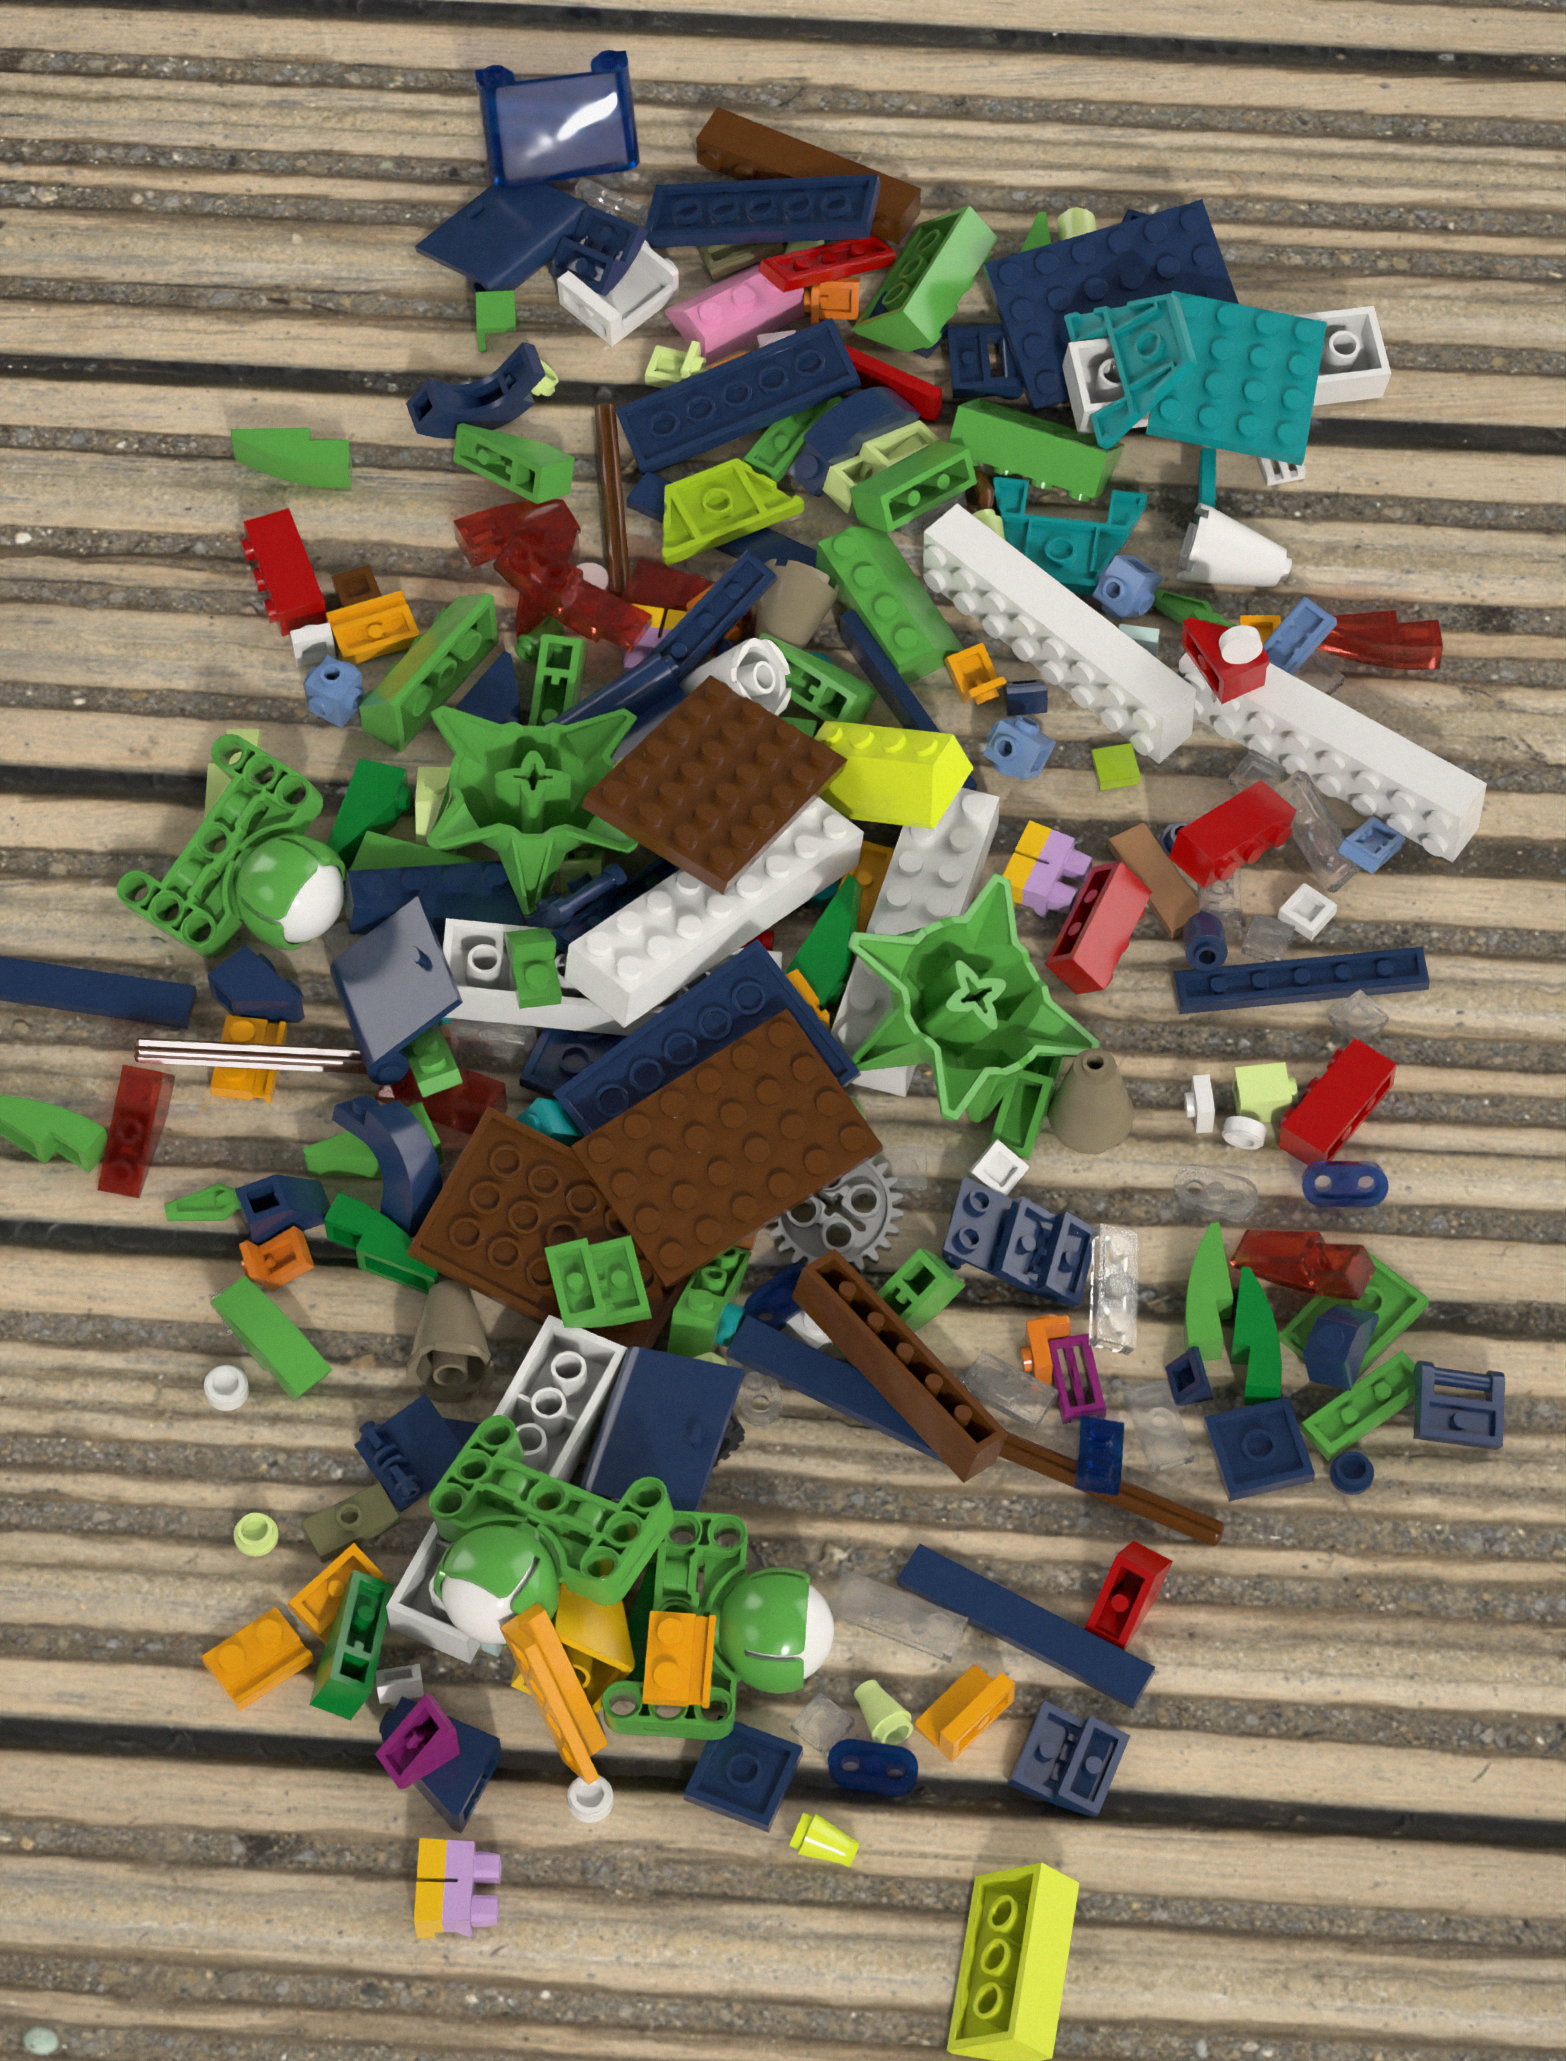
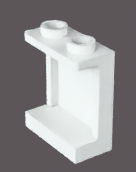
[557,240,679,347]

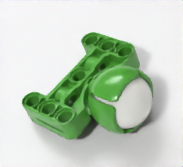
[117,734,347,959]
[429,1415,675,1646]
[602,1510,834,1740]

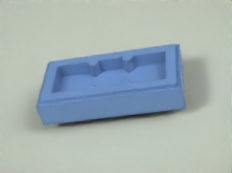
[1262,596,1337,675]
[1338,816,1406,874]

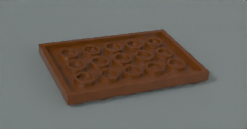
[582,675,848,895]
[571,1008,883,1291]
[407,1106,693,1349]

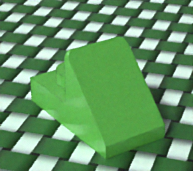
[504,927,562,1009]

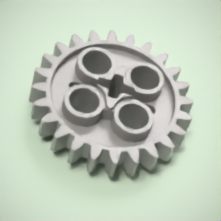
[769,1156,903,1273]

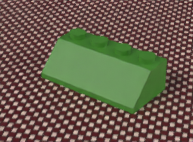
[852,205,998,353]
[949,398,1125,502]
[816,526,965,685]
[359,593,499,753]

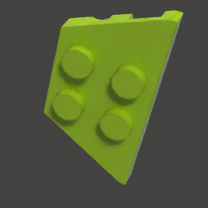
[662,458,804,567]

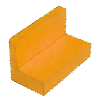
[915,1665,1015,1762]

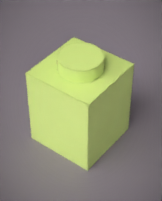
[1232,1062,1298,1123]

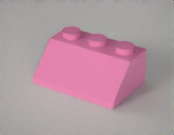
[665,261,804,366]

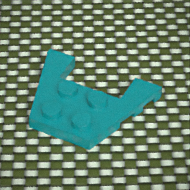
[1064,293,1198,450]
[993,477,1148,595]

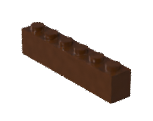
[696,107,921,245]
[791,1249,1009,1483]

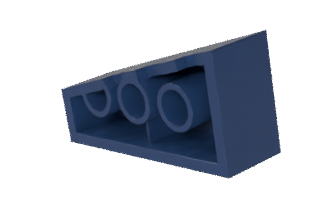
[344,861,525,946]

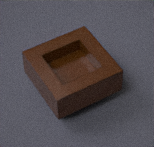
[331,565,382,608]

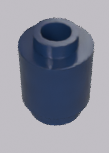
[1182,912,1228,971]

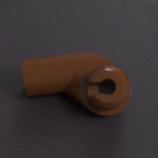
[965,471,995,514]

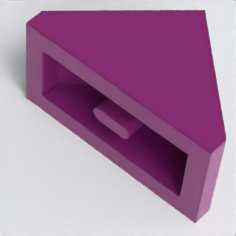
[375,1693,460,1789]

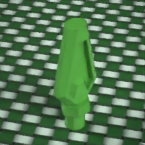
[1152,588,1237,628]
[164,1183,239,1221]

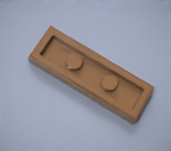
[1108,822,1206,939]

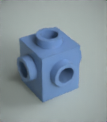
[1092,555,1163,620]
[304,655,365,728]
[983,715,1056,780]

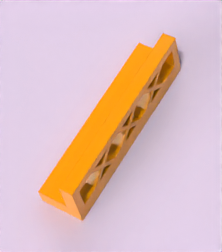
[499,1603,609,1785]

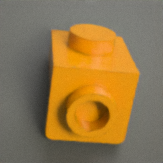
[944,642,1007,706]

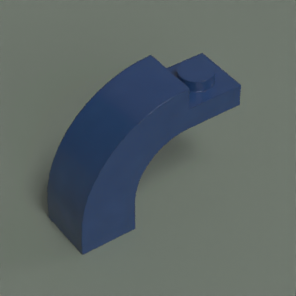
[406,342,546,439]
[787,387,921,497]
[332,1095,443,1238]

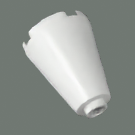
[1176,503,1292,587]
[679,638,791,716]

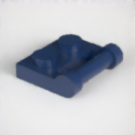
[947,324,1023,400]
[525,862,627,929]
[1413,1360,1505,1450]

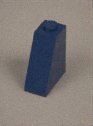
[379,1696,502,1833]

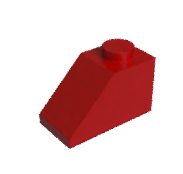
[1181,618,1269,704]
[1084,1540,1173,1650]

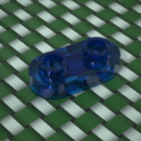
[1301,1161,1389,1207]
[744,1264,807,1331]
[828,1739,918,1796]

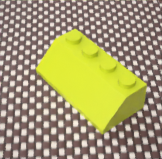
[814,720,973,829]
[946,1862,1079,2061]

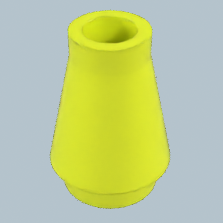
[789,1812,860,1868]

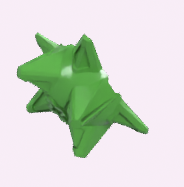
[427,705,638,915]
[848,873,1100,1123]

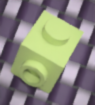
[644,340,706,389]

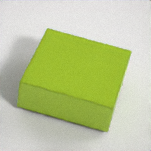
[1091,743,1141,791]

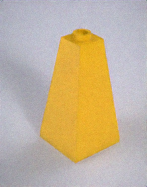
[511,1575,635,1716]

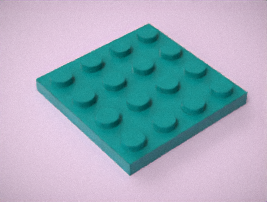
[1146,291,1327,466]

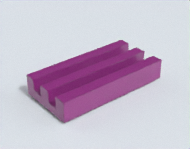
[1048,1333,1106,1424]

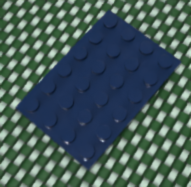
[982,199,1239,413]
[553,939,861,1137]

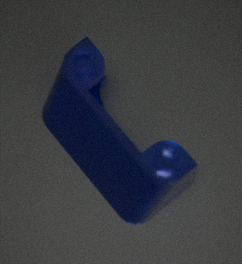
[474,50,640,187]

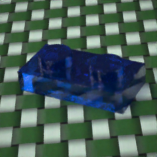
[1074,1415,1124,1496]

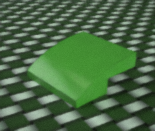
[544,1235,652,1328]

